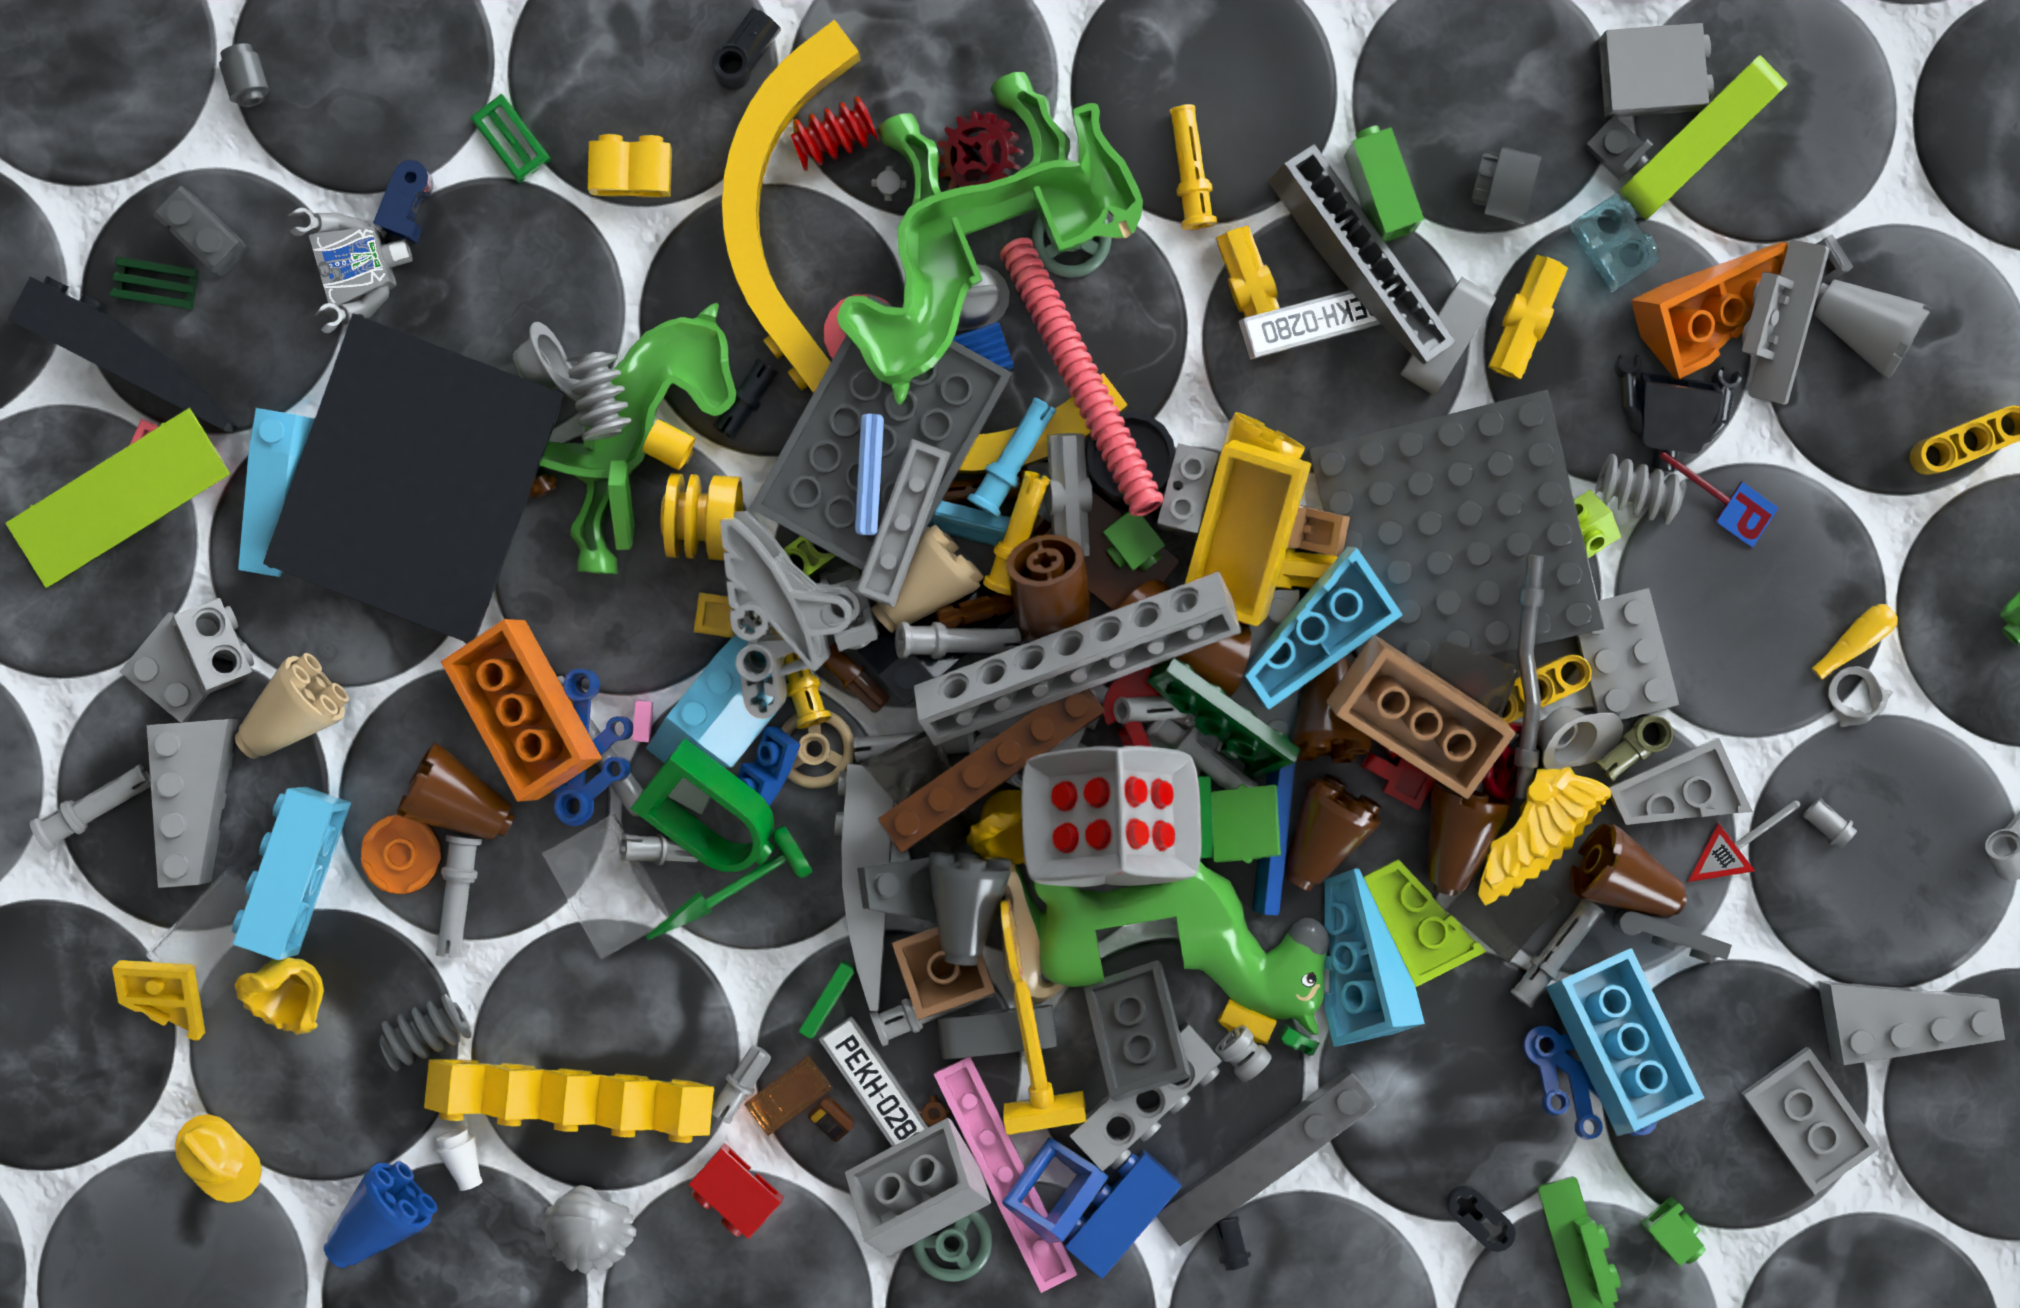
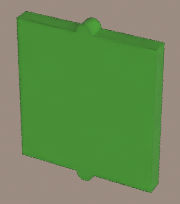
[1211,784,1281,863]

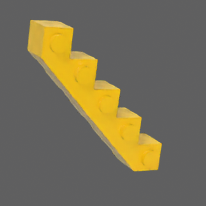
[424,1059,714,1143]

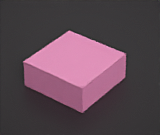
[632,701,654,742]

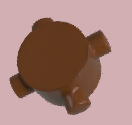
[529,473,557,499]
[917,1095,952,1126]

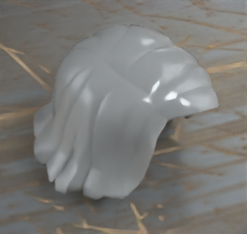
[541,1185,637,1274]

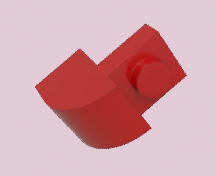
[1102,666,1161,747]

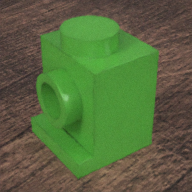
[1640,1196,1706,1266]

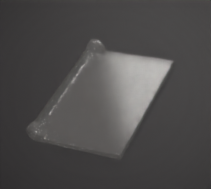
[146,866,260,1010]

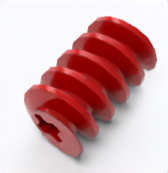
[790,96,879,172]

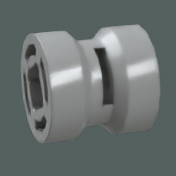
[1215,1025,1272,1082]

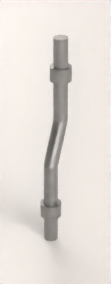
[1514,555,1545,799]

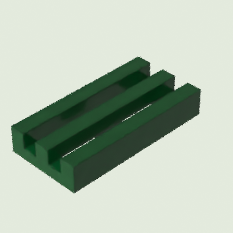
[110,256,199,311]

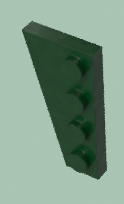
[1147,658,1301,780]

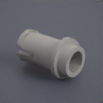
[1802,797,1857,848]

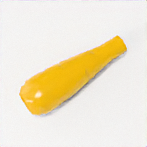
[1811,604,1898,680]

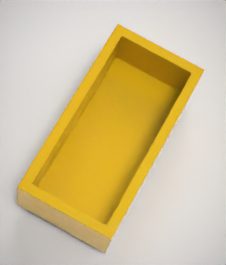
[1185,439,1311,627]

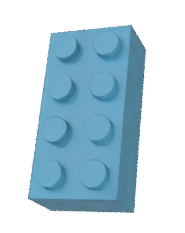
[232,787,352,961]
[1546,948,1704,1136]

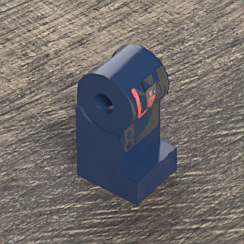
[373,160,434,244]

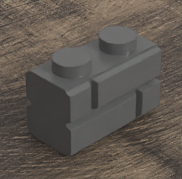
[153,186,250,277]

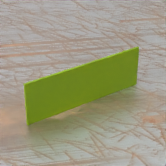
[6,408,231,588]

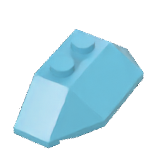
[646,623,777,768]

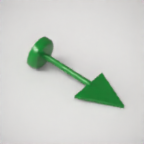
[646,825,813,940]

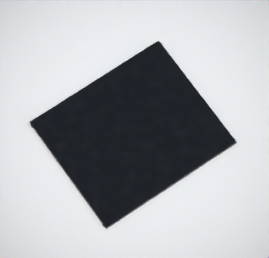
[263,313,566,644]

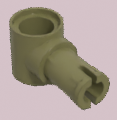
[1596,716,1673,782]

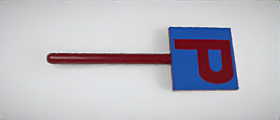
[1659,451,1779,548]

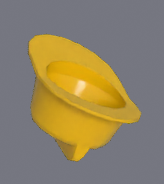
[175,1114,262,1203]

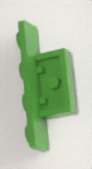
[1537,1176,1621,1308]

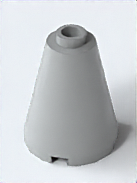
[1813,279,1932,379]

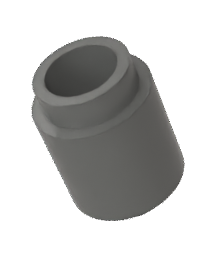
[219,43,269,107]

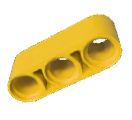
[1909,405,2020,475]
[1477,655,1592,724]

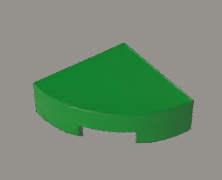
[1278,1024,1320,1056]

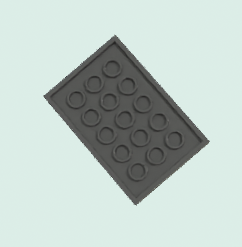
[750,294,1012,570]

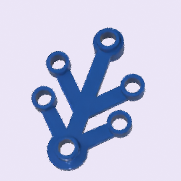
[552,669,633,826]
[1523,1026,1657,1140]

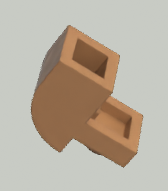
[1287,505,1350,556]

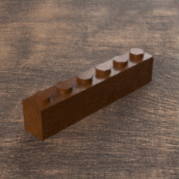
[878,689,1105,854]

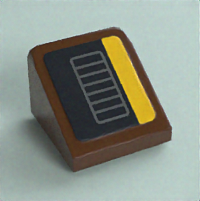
[808,1094,855,1142]

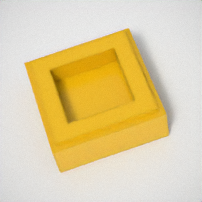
[694,592,735,638]

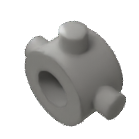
[871,166,906,201]

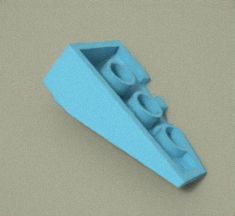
[1324,869,1424,1047]

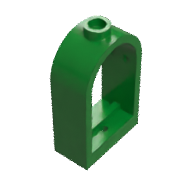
[630,738,775,872]

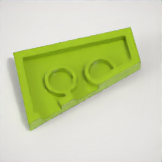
[1363,860,1487,987]

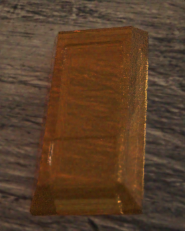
[744,1056,833,1136]

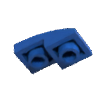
[738,726,801,806]

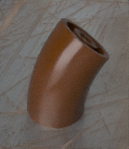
[1006,534,1090,642]
[1119,580,1251,698]

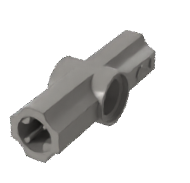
[1045,433,1092,556]

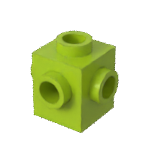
[1574,489,1621,558]

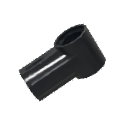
[712,7,781,90]

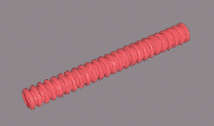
[999,238,1164,516]

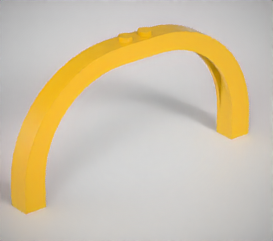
[722,20,1128,474]

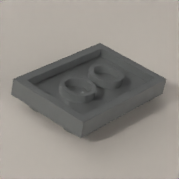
[1083,960,1191,1102]

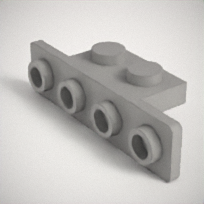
[1742,240,1829,405]

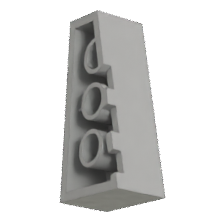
[147,719,240,888]
[1818,980,2005,1065]

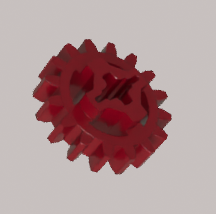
[937,111,1023,190]

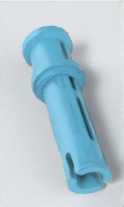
[967,397,1057,518]

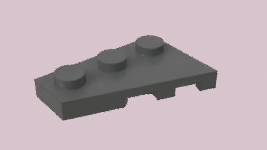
[857,853,956,923]

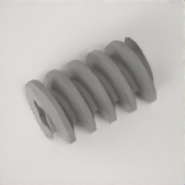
[565,352,632,441]
[1595,454,1687,526]

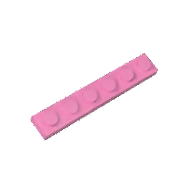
[934,1057,1077,1293]

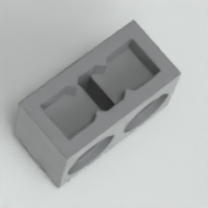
[170,598,254,696]

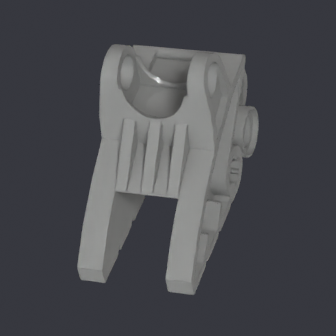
[720,511,861,719]

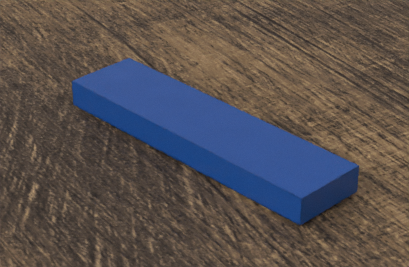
[1252,761,1296,916]

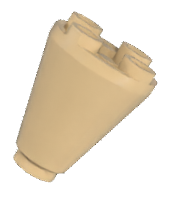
[871,524,984,633]
[234,653,349,759]

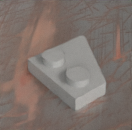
[120,612,210,723]

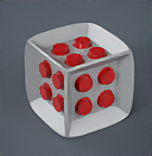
[1021,746,1201,887]

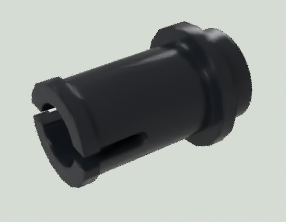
[1213,1216,1251,1271]

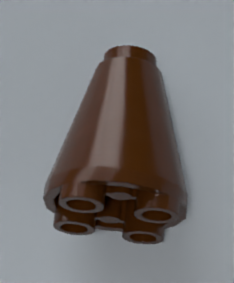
[1290,656,1372,764]
[1284,774,1382,891]

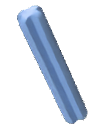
[855,414,884,536]

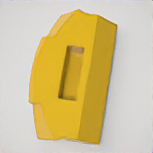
[1218,999,1277,1044]

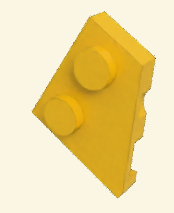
[112,960,206,1041]

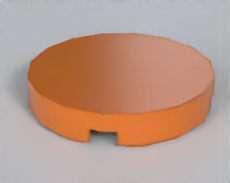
[360,815,443,894]

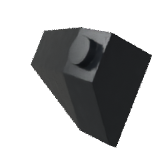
[857,579,1014,706]

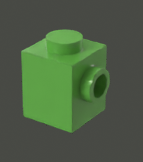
[1101,511,1165,572]

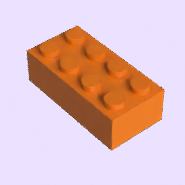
[441,619,602,802]

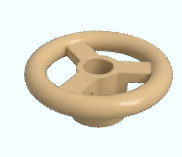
[781,711,855,789]

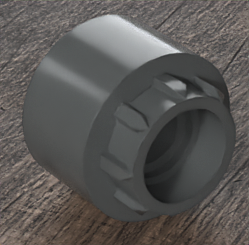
[1471,147,1542,224]

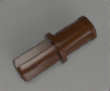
[822,642,890,713]

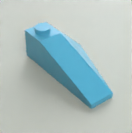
[238,408,315,577]

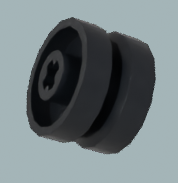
[1086,411,1176,510]

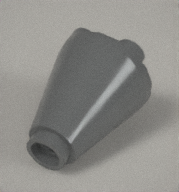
[929,850,1012,965]

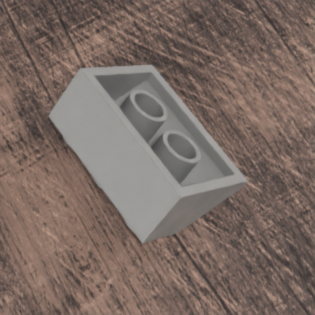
[845,1118,991,1257]

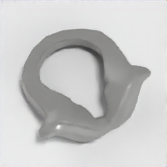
[1828,666,1893,727]

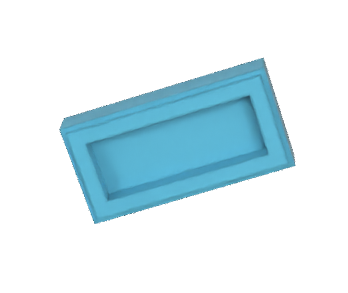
[928,501,1010,546]

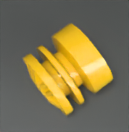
[661,473,743,560]

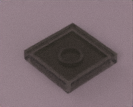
[1445,863,1560,963]

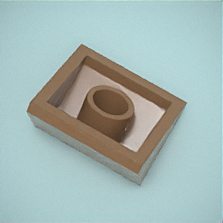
[892,926,995,1020]

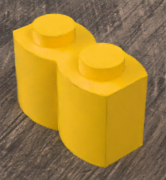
[588,134,672,197]

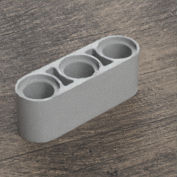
[1400,277,1496,396]

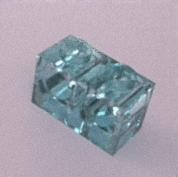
[1569,193,1661,292]

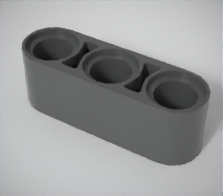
[936,1005,1057,1059]

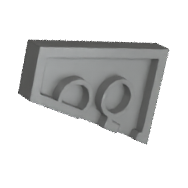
[1608,738,1753,825]

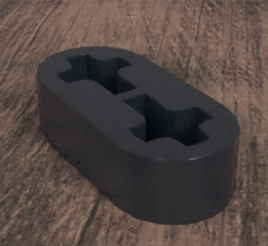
[1446,1185,1516,1252]

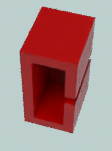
[688,1143,784,1239]

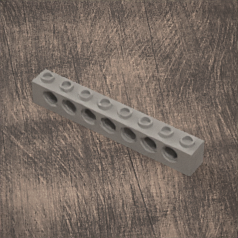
[914,572,1241,746]

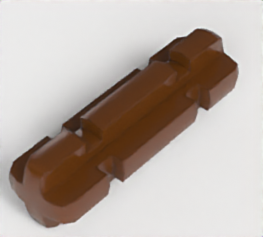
[935,592,1014,628]

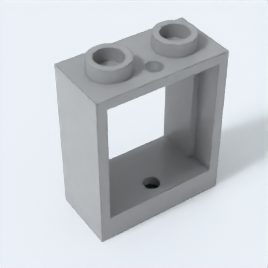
[1157,443,1218,540]

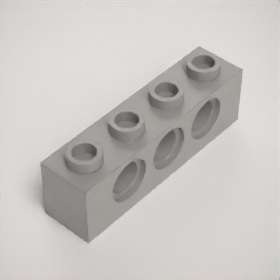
[1069,1021,1222,1172]

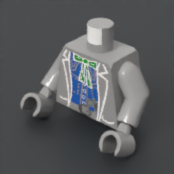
[288,208,413,333]

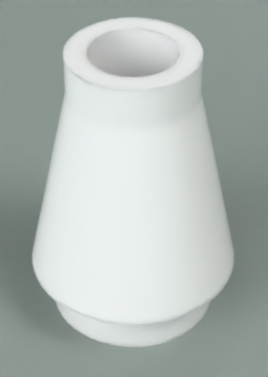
[436,1127,482,1191]

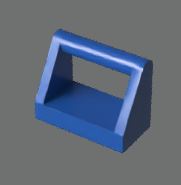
[1002,1137,1108,1243]

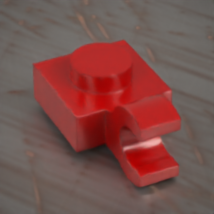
[1360,753,1435,811]

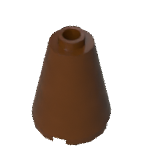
[395,742,515,840]
[1428,780,1512,896]
[1569,823,1687,919]

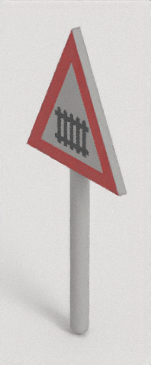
[1688,800,1800,882]

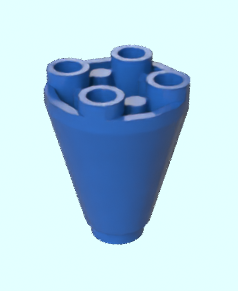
[323,1161,437,1268]

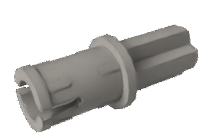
[619,833,699,866]
[712,1045,771,1124]

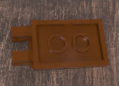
[1032,491,1180,611]

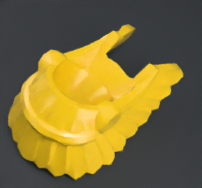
[1478,767,1611,906]

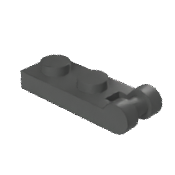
[1612,909,1732,964]

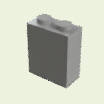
[1599,23,1714,118]

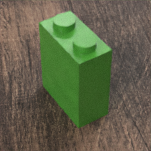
[1344,126,1424,243]

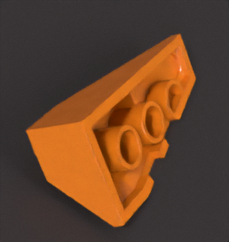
[1631,242,1788,379]

